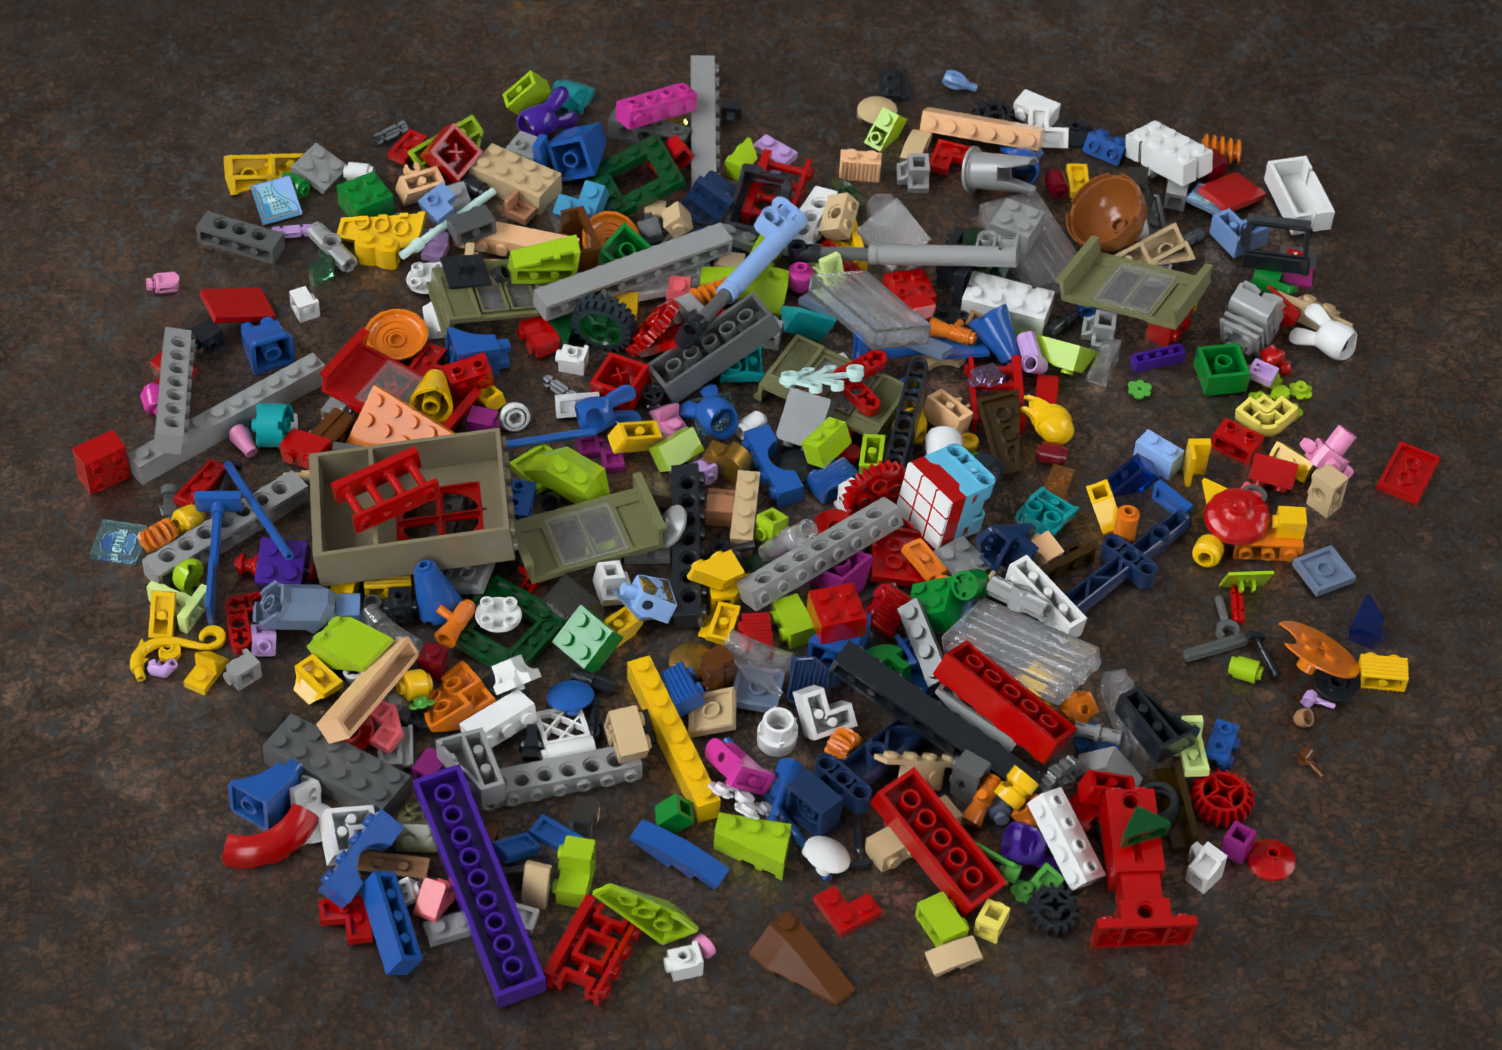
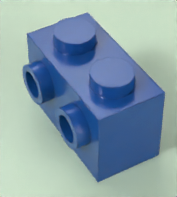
[508,479,537,520]

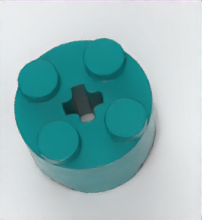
[251,403,294,448]

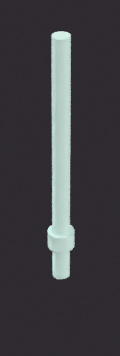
[399,188,496,259]

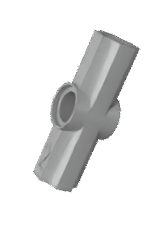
[307,221,358,273]
[986,576,1054,621]

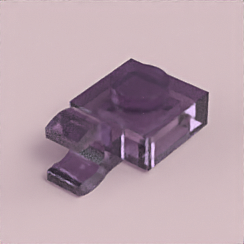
[967,363,1006,387]

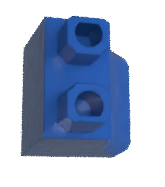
[241,316,295,375]
[446,327,511,377]
[228,758,302,831]

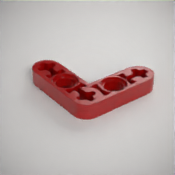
[834,350,887,416]
[225,591,263,655]

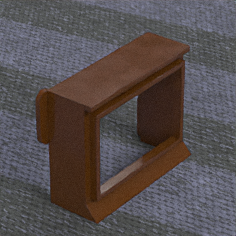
[558,205,602,273]

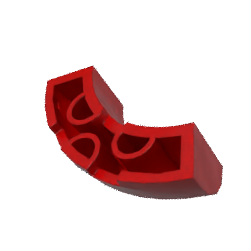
[222,803,319,869]

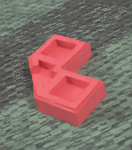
[370,700,404,754]

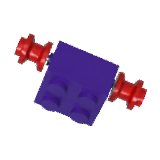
[234,537,319,589]

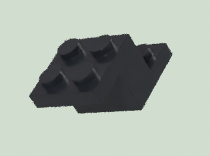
[935,227,977,307]

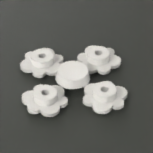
[708,782,772,820]

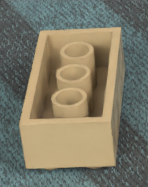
[469,143,562,216]

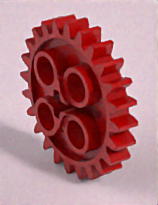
[625,298,680,357]
[842,460,906,516]

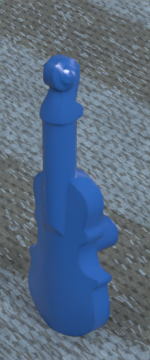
[767,758,805,822]

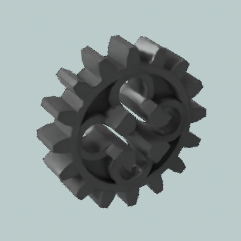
[1037,755,1082,795]

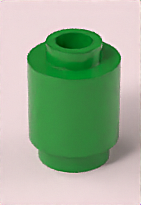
[280,172,310,199]

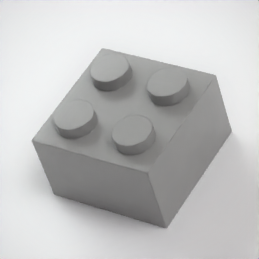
[989,198,1045,256]

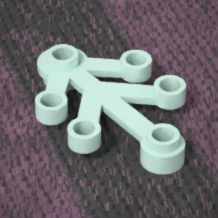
[779,364,864,394]

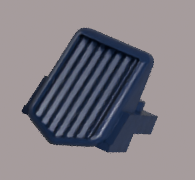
[682,170,736,226]
[976,523,1039,573]
[786,655,841,705]

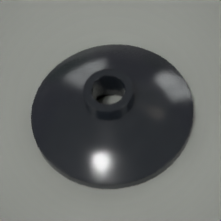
[1056,119,1094,148]
[1314,669,1361,701]

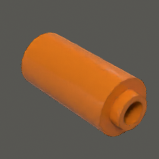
[1113,505,1140,544]

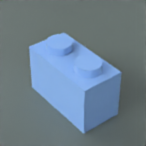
[1132,429,1185,481]

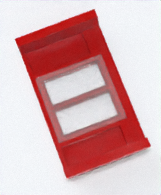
[320,327,482,431]

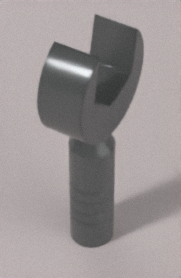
[1214,595,1240,639]

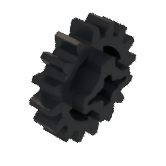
[971,97,1015,122]
[1026,882,1081,937]

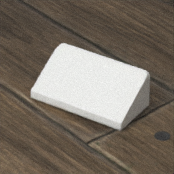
[422,302,443,340]

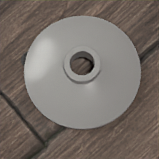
[662,505,687,548]

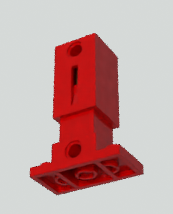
[1090,787,1198,948]

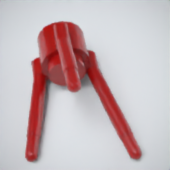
[1267,285,1301,328]

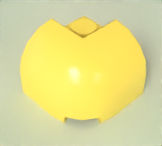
[1235,394,1298,437]

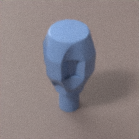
[942,70,978,92]

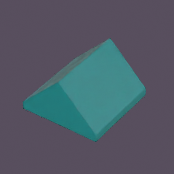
[781,306,837,341]

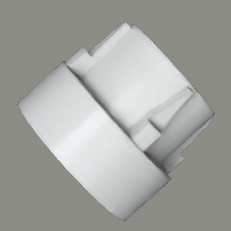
[757,706,798,757]

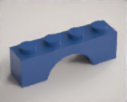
[741,424,804,508]
[318,809,404,909]

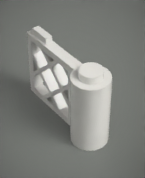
[532,708,596,760]

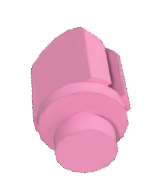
[146,272,179,294]

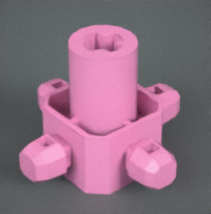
[1300,424,1357,478]

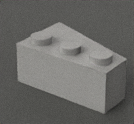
[436,727,505,807]

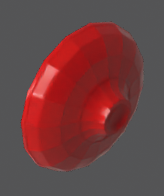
[1204,488,1271,546]

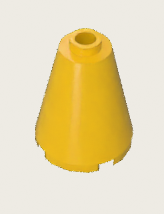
[409,369,453,424]

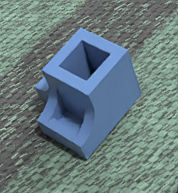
[418,182,456,226]

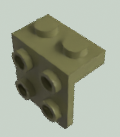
[396,802,438,852]

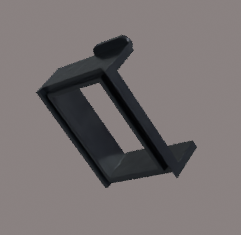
[725,163,794,236]
[1240,213,1312,276]

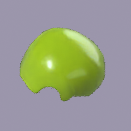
[172,558,204,595]

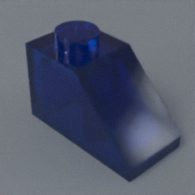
[1104,453,1160,497]
[1347,594,1386,650]

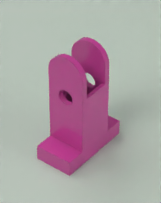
[705,738,776,796]

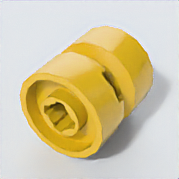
[993,765,1039,811]

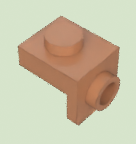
[504,190,537,226]

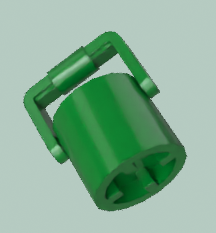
[1251,269,1298,294]
[951,569,990,601]

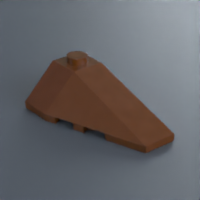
[750,911,855,1006]

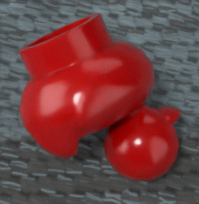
[1259,344,1292,376]

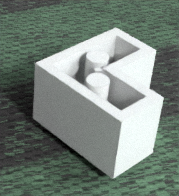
[793,685,858,741]
[318,805,375,866]

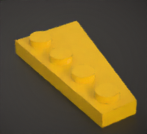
[337,211,427,253]

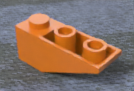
[1232,528,1304,562]

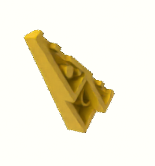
[224,153,305,195]

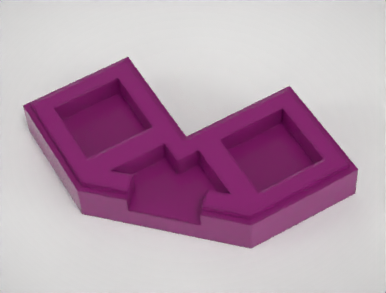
[576,436,626,473]

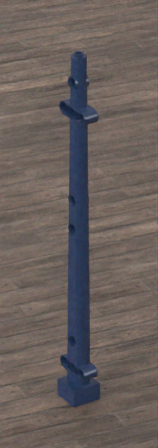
[785,510,1192,837]

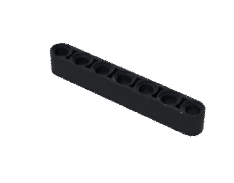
[884,357,930,468]

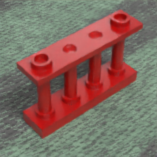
[741,149,814,225]
[963,355,1026,434]
[330,446,441,534]

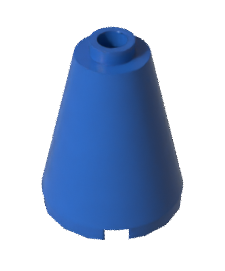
[968,303,1021,364]
[414,560,463,625]

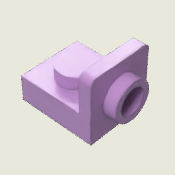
[421,228,450,263]
[1247,358,1279,387]
[689,457,718,487]
[251,624,276,656]

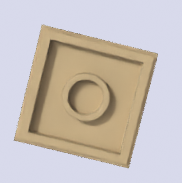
[688,687,737,738]

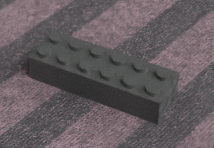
[648,292,782,403]
[262,713,412,817]

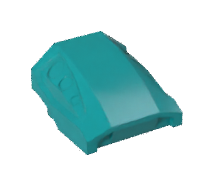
[544,80,595,115]
[716,345,765,383]
[1015,486,1079,537]

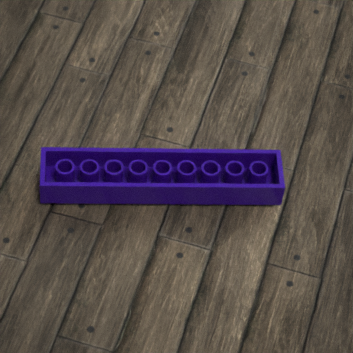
[413,764,547,1008]

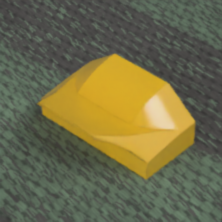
[698,601,741,647]
[604,606,643,648]
[293,654,343,705]

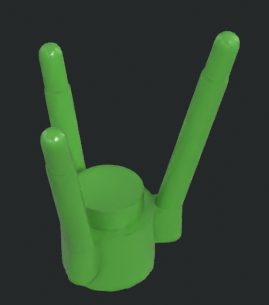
[974,841,1022,887]

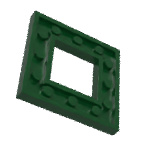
[588,133,687,216]
[454,574,570,669]

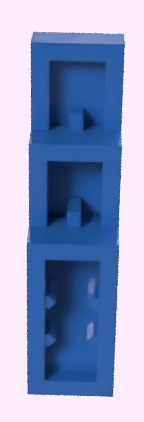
[629,819,729,890]

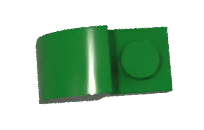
[865,644,911,683]

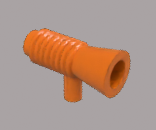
[927,317,977,346]
[435,599,476,648]
[962,773,1002,829]

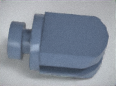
[987,795,1012,826]

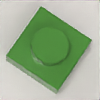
[1029,862,1065,890]

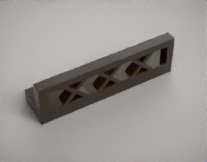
[1004,541,1096,583]
[1152,756,1199,854]

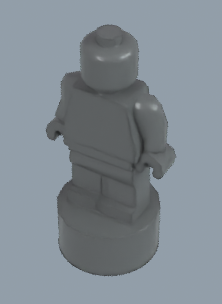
[159,484,182,520]

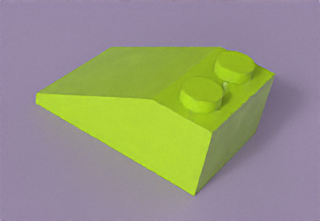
[307,616,394,672]

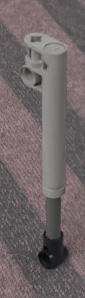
[787,230,1021,267]

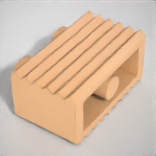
[839,149,882,183]

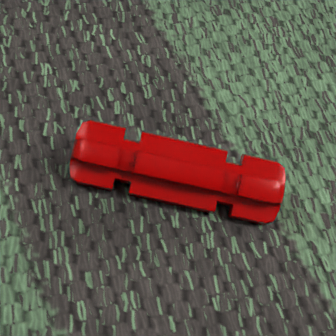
[1230,585,1246,625]

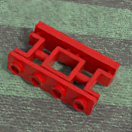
[543,894,643,1006]

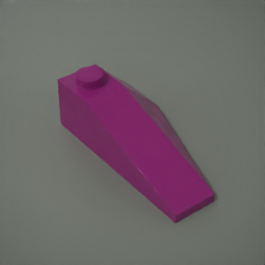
[776,544,873,594]

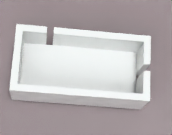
[1125,121,1213,187]
[1264,156,1335,235]
[961,271,1055,336]

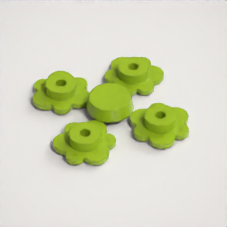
[1248,373,1312,421]

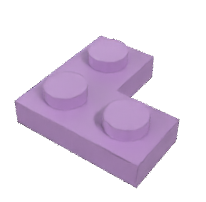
[753,134,798,174]

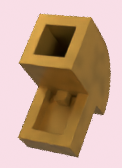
[703,440,753,484]

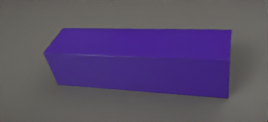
[1130,343,1186,373]

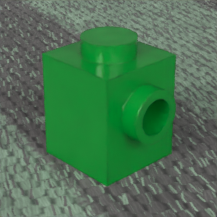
[655,793,695,834]

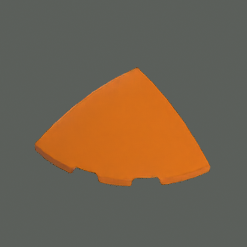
[424,660,496,732]

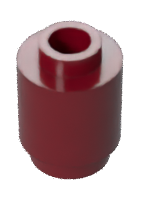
[1045,169,1070,199]
[1035,441,1068,466]

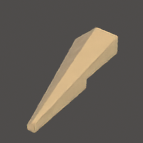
[1113,223,1196,266]

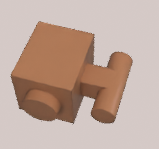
[702,488,735,527]

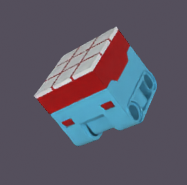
[897,443,995,550]

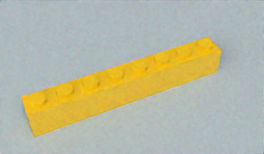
[627,655,721,824]

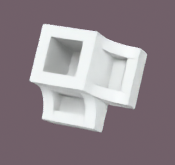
[592,561,631,606]
[491,655,542,695]
[1185,841,1227,894]

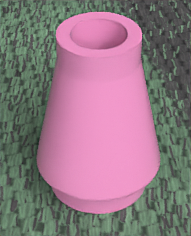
[229,424,258,457]

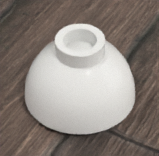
[500,402,530,432]

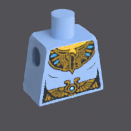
[620,574,677,624]

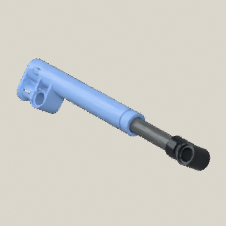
[674,196,808,349]

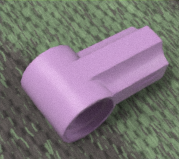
[1016,331,1048,375]

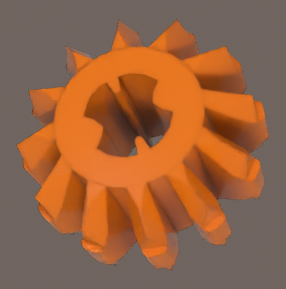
[137,518,178,553]
[824,726,862,761]

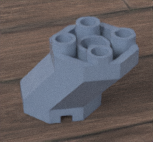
[253,580,336,634]

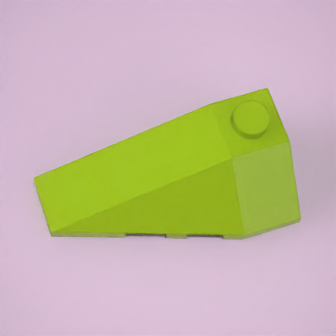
[699,266,789,318]
[1014,328,1097,375]
[592,883,699,945]

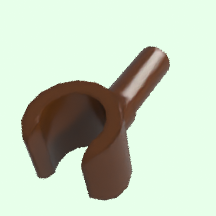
[912,440,925,458]
[1298,746,1325,778]

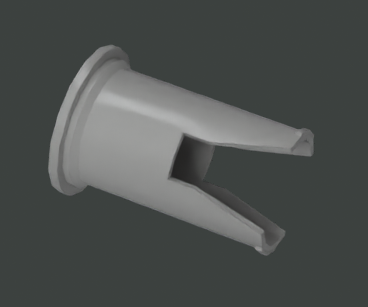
[961,146,1038,195]

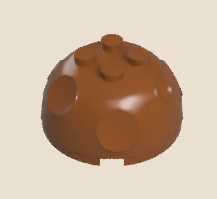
[1066,173,1148,254]

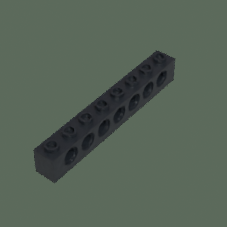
[671,463,708,629]

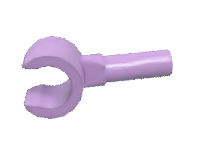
[1300,690,1335,709]

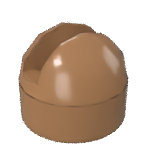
[1293,708,1314,727]

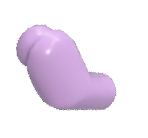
[147,658,178,678]

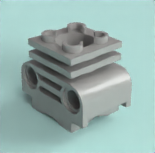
[1219,280,1284,358]

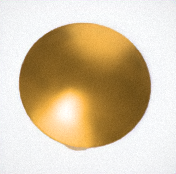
[669,642,710,683]

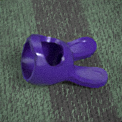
[516,86,578,137]
[1001,821,1064,877]

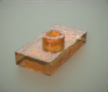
[1044,464,1075,500]

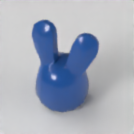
[1000,145,1044,185]
[679,384,738,439]
[574,385,642,434]

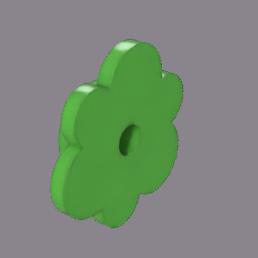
[1128,380,1152,399]
[409,696,435,710]
[1010,879,1039,904]

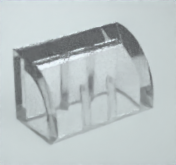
[1085,339,1122,387]

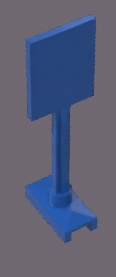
[852,331,990,361]
[194,491,243,625]

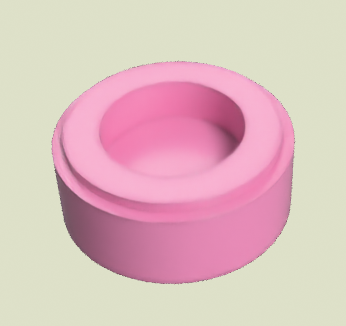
[693,933,716,959]

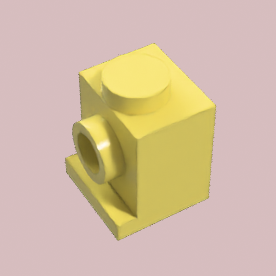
[973,898,1010,944]

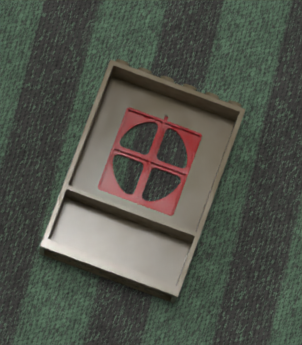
[309,428,519,587]

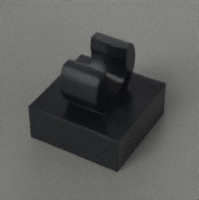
[721,101,742,125]

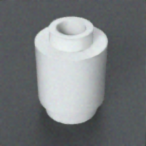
[343,162,375,181]
[735,411,768,440]

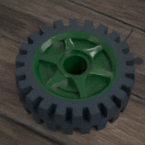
[570,293,637,352]

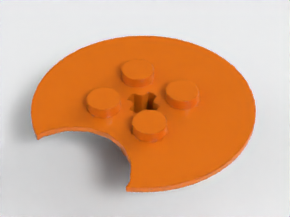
[1279,621,1360,678]

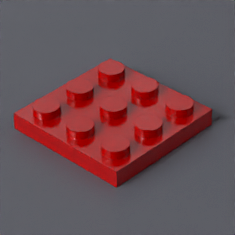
[870,527,936,587]

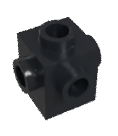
[384,586,417,623]

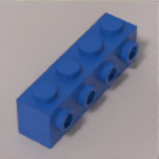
[360,871,423,975]

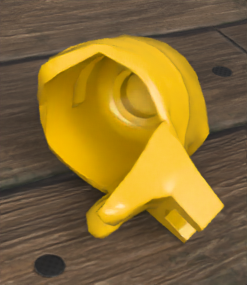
[1019,395,1074,444]

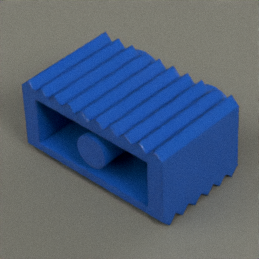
[807,456,859,505]
[659,661,706,717]

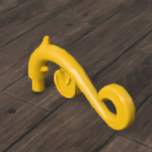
[130,625,226,682]

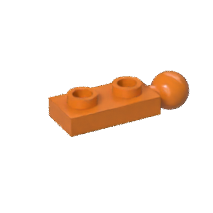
[901,538,948,581]

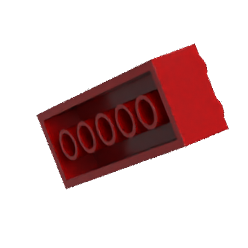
[933,640,1078,764]
[871,767,1007,918]

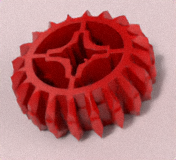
[1189,768,1255,829]

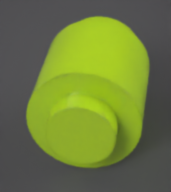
[1228,655,1264,684]

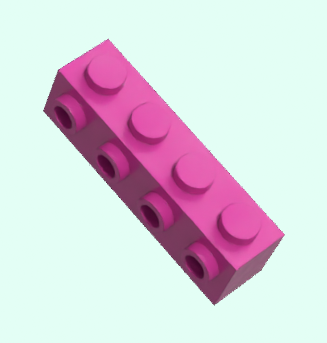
[615,82,697,130]

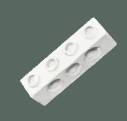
[781,186,838,256]

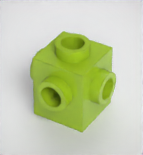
[754,507,789,547]

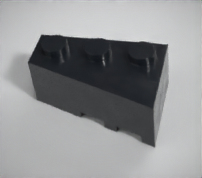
[1114,686,1201,764]

